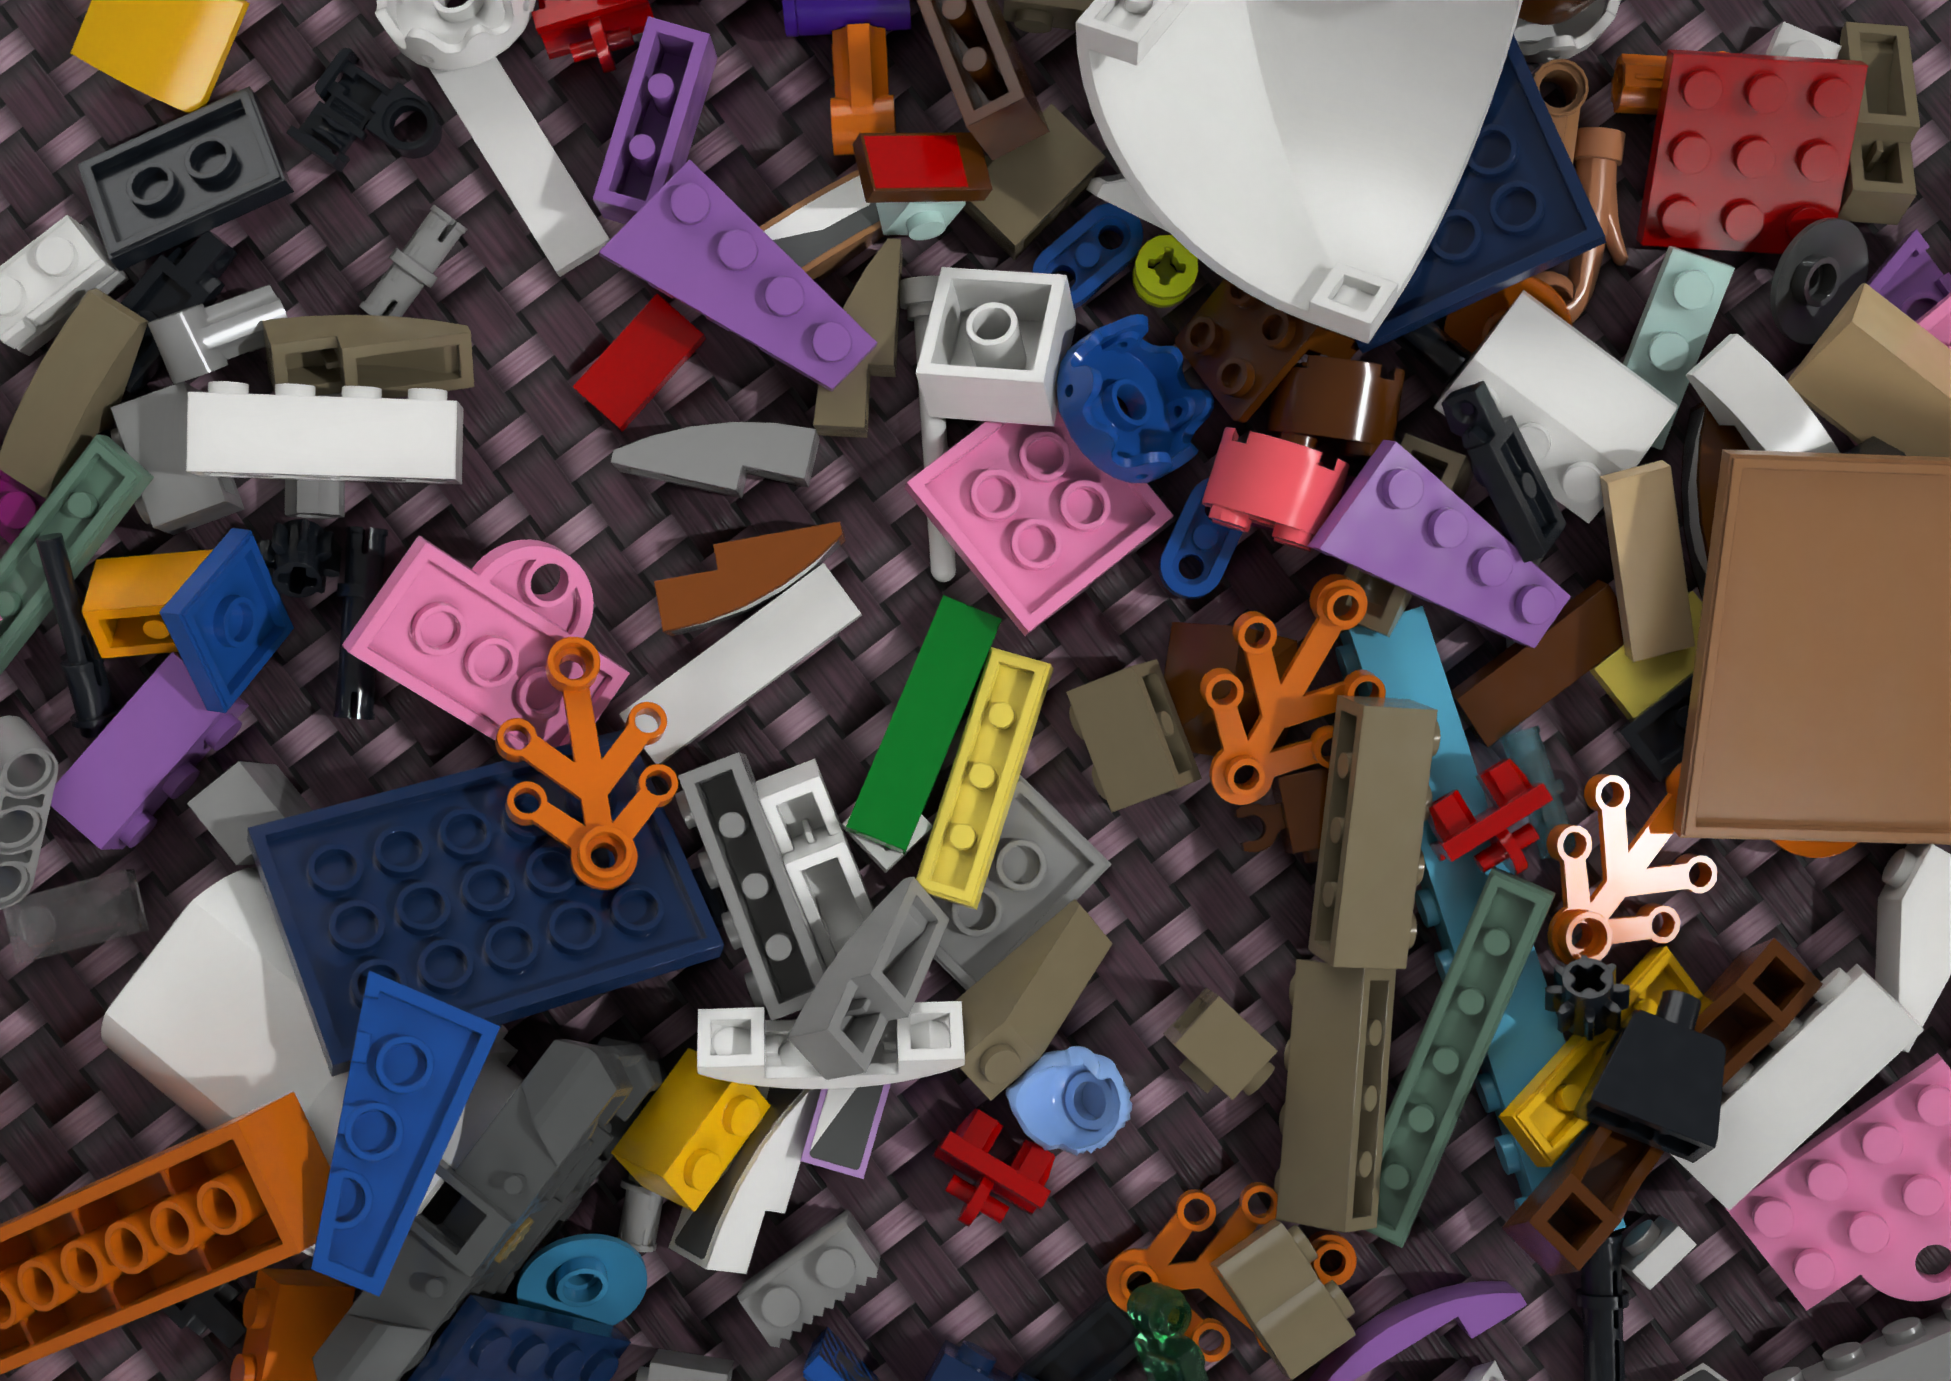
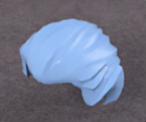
[1005,1046,1132,1156]

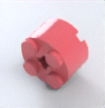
[1202,427,1350,552]

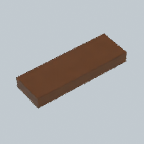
[1451,580,1624,748]

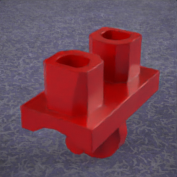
[531,0,654,73]
[1428,758,1554,876]
[932,1108,1055,1227]

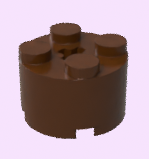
[1266,355,1405,460]

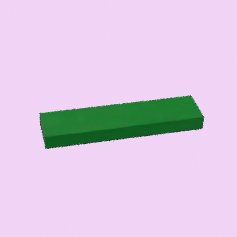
[845,595,1002,855]

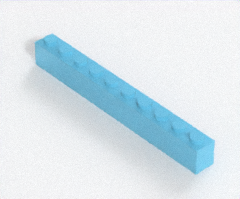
[1335,606,1626,1231]

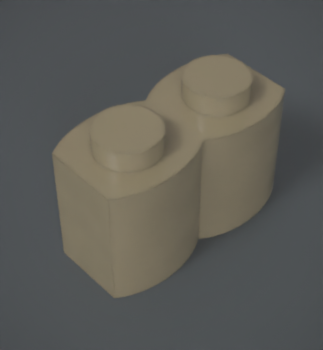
[1210,1219,1356,1381]

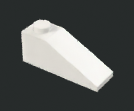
[1875,844,1951,1053]

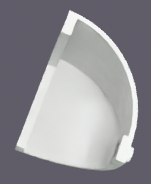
[1076,0,1523,344]

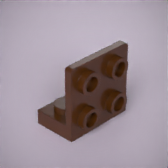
[1175,278,1359,423]

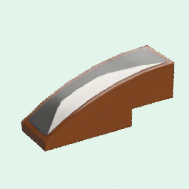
[654,521,845,636]

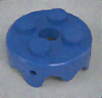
[1056,314,1214,483]

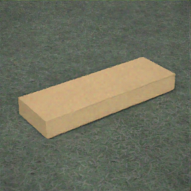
[1599,460,1695,662]

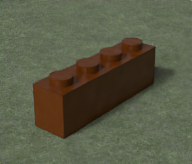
[917,0,1050,161]

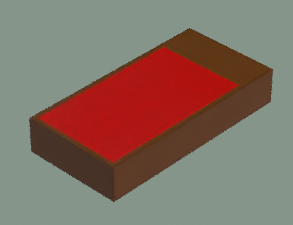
[853,132,993,203]

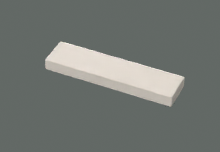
[429,57,610,277]
[619,563,862,764]

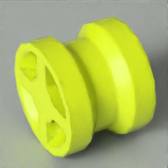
[1132,235,1198,308]

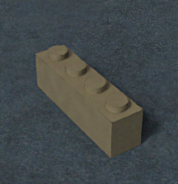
[1308,695,1441,969]
[1274,959,1396,1233]

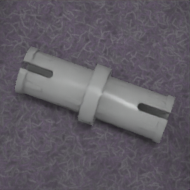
[359,204,468,317]

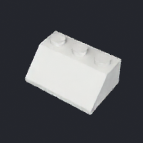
[1434,290,1678,524]

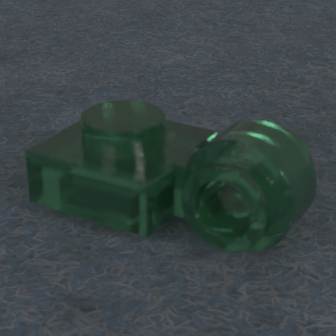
[1127,1282,1209,1381]

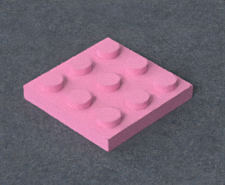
[904,410,1174,636]

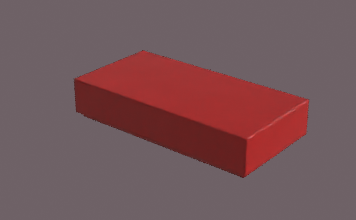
[573,294,706,432]

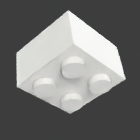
[916,267,1077,427]

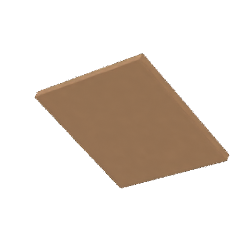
[1673,449,1951,845]

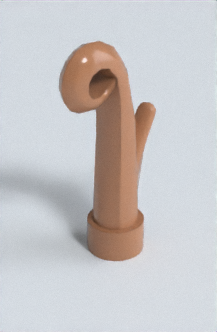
[1534,127,1628,323]

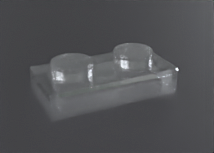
[3,869,149,964]

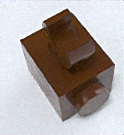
[1234,768,1329,863]

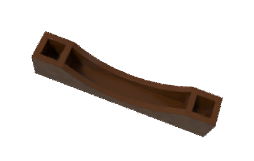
[1502,938,1823,1276]

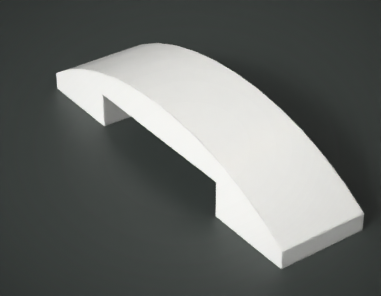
[1685,334,1840,453]
[697,1001,965,1089]

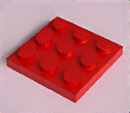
[1636,49,1868,254]

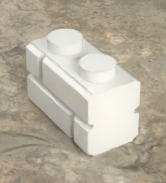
[0,215,129,356]

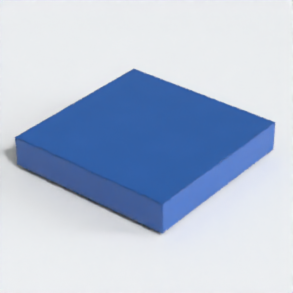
[159,528,294,713]

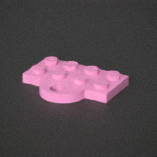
[342,535,630,750]
[1725,1053,1951,1311]

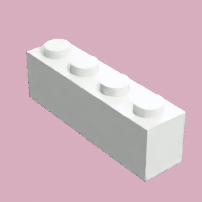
[186,381,463,484]
[1671,964,1924,1211]

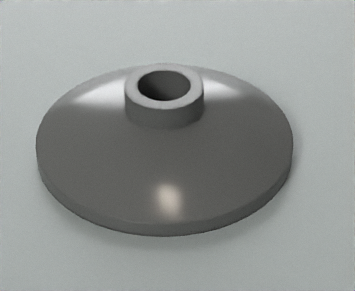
[1770,218,1869,344]

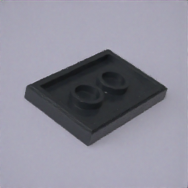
[77,86,294,271]

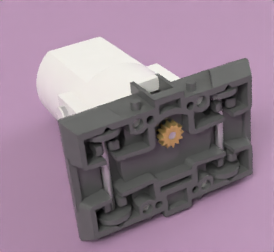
[101,868,667,1381]

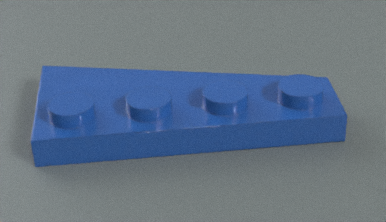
[311,971,501,1297]

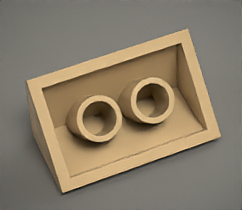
[1787,283,1951,457]

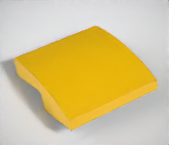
[71,0,250,113]

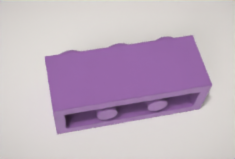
[593,16,717,224]
[51,652,249,850]

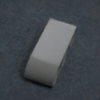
[0,715,58,910]

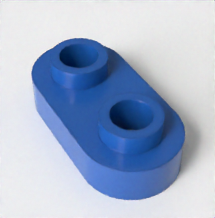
[1032,203,1143,309]
[1159,478,1243,599]

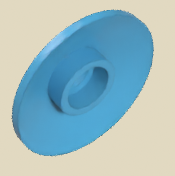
[516,1234,647,1326]

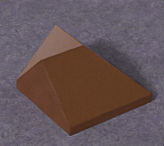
[1164,622,1297,756]

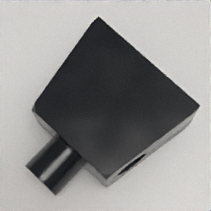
[1573,990,1726,1163]

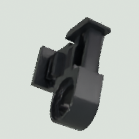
[286,48,442,173]

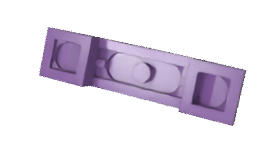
[1308,1281,1527,1381]

